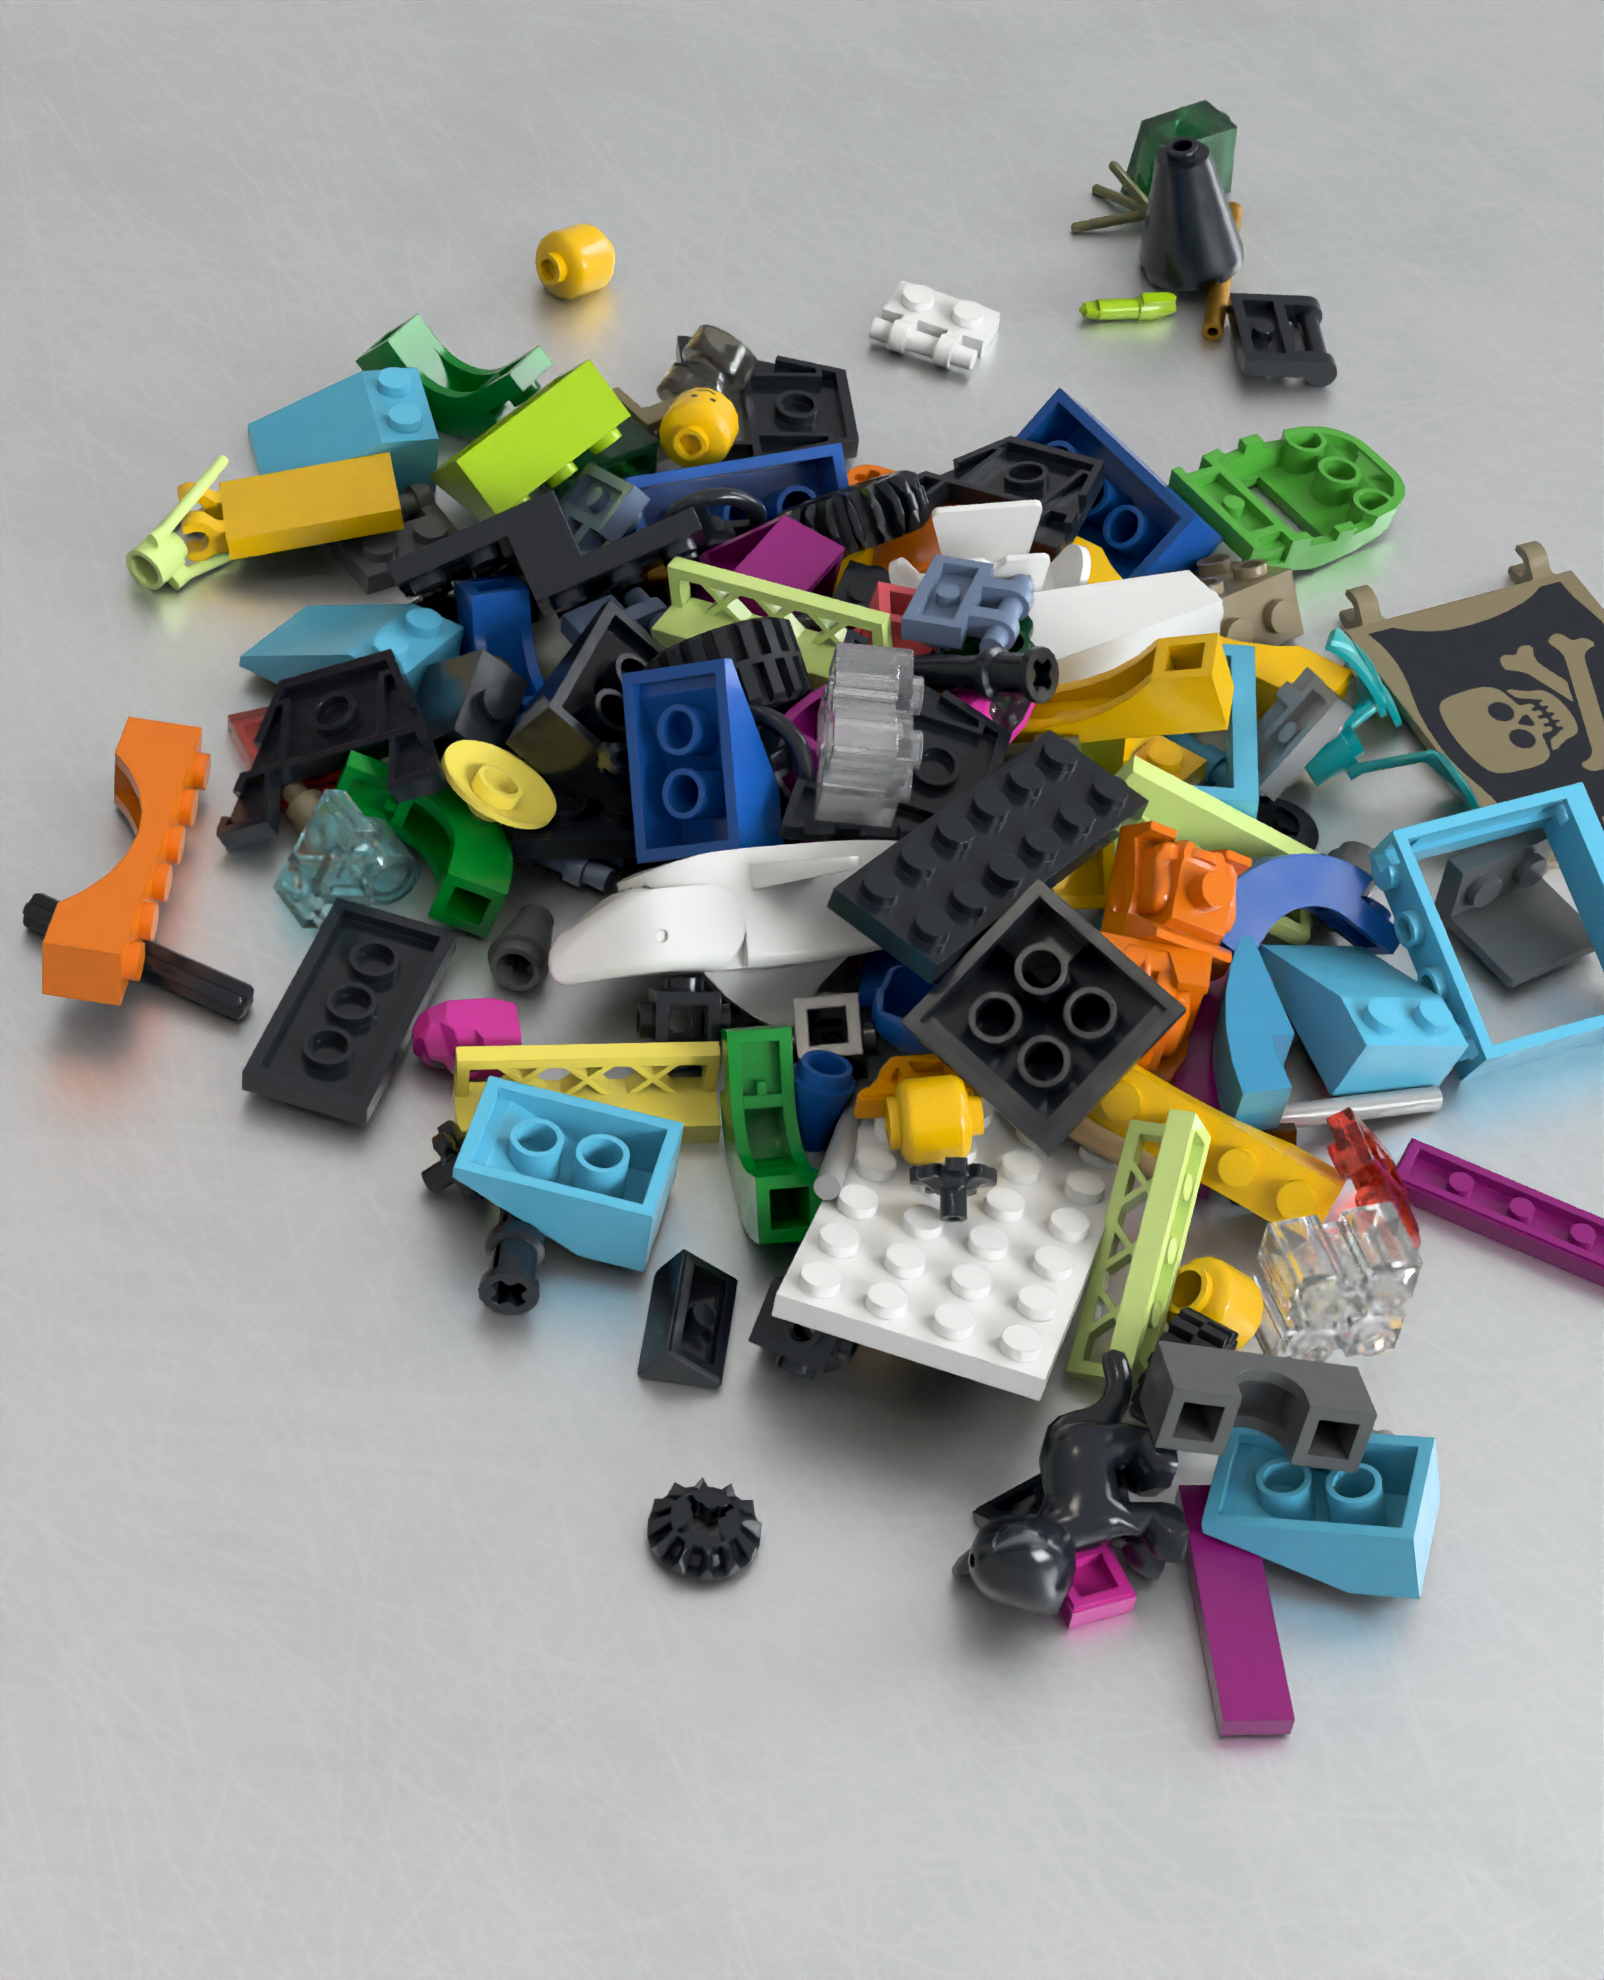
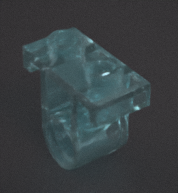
[273,789,421,929]

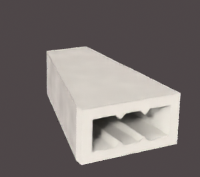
[985,570,1224,684]

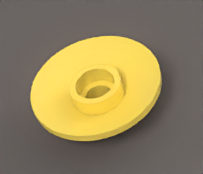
[441,740,557,830]

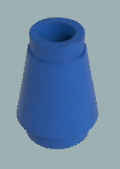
[794,1050,856,1152]

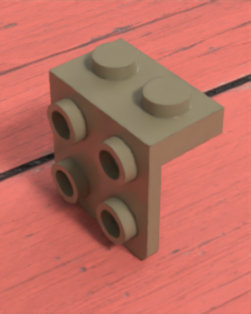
[1192,554,1304,646]

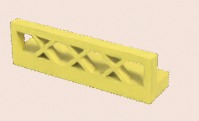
[452,1041,721,1144]

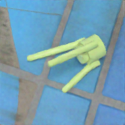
[126,455,231,590]

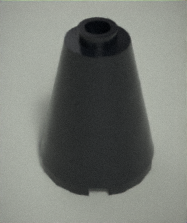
[1139,137,1244,291]

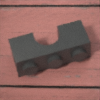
[1139,1340,1377,1473]

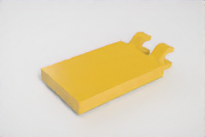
[177,452,405,561]

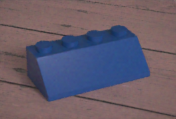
[1016,387,1224,579]
[622,443,849,565]

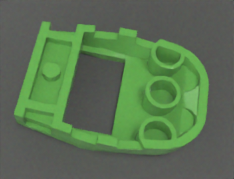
[1168,426,1405,570]

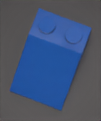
[621,658,784,863]

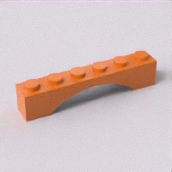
[42,717,211,1006]

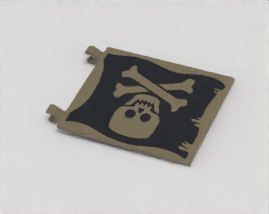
[1339,541,1604,870]

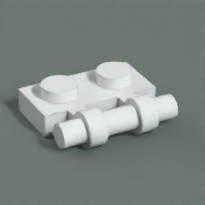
[869,280,1001,371]

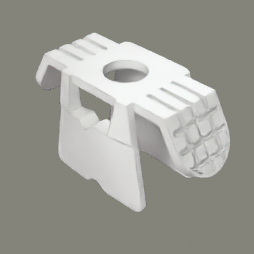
[889,500,1091,592]

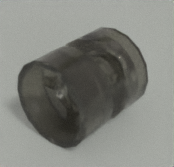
[656,324,759,404]

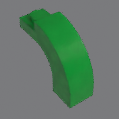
[355,313,553,438]
[327,750,513,939]
[720,1024,823,1245]

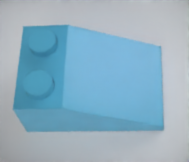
[248,367,439,495]
[239,603,464,698]
[1258,945,1469,1096]
[452,1075,684,1272]
[1201,1427,1441,1599]

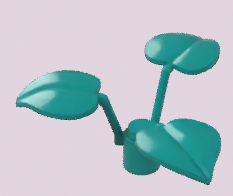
[1304,627,1484,847]

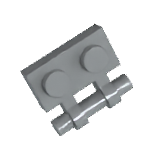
[1257,666,1355,801]

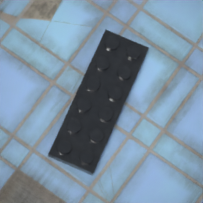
[826,730,1149,984]

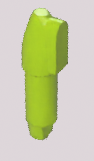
[1079,292,1176,321]

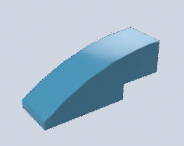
[1213,936,1295,1130]

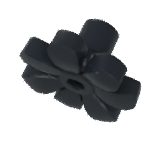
[421,1120,485,1201]
[909,1157,997,1222]

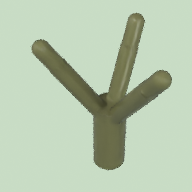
[1071,161,1149,233]

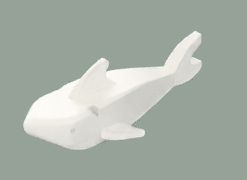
[548,840,1116,1026]

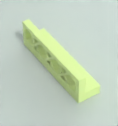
[651,556,893,691]
[1114,755,1322,945]
[1066,1109,1211,1388]

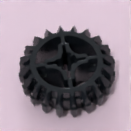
[775,470,930,557]

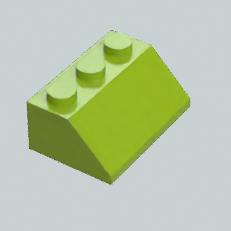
[429,359,631,521]

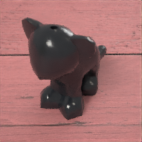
[952,1349,1189,1615]

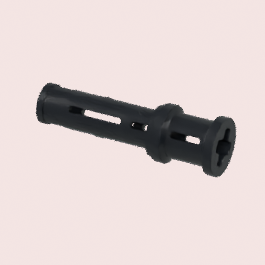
[885,646,1059,704]
[478,1207,546,1315]

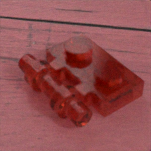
[1326,1107,1421,1255]

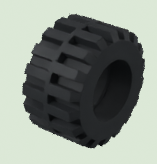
[643,617,814,727]

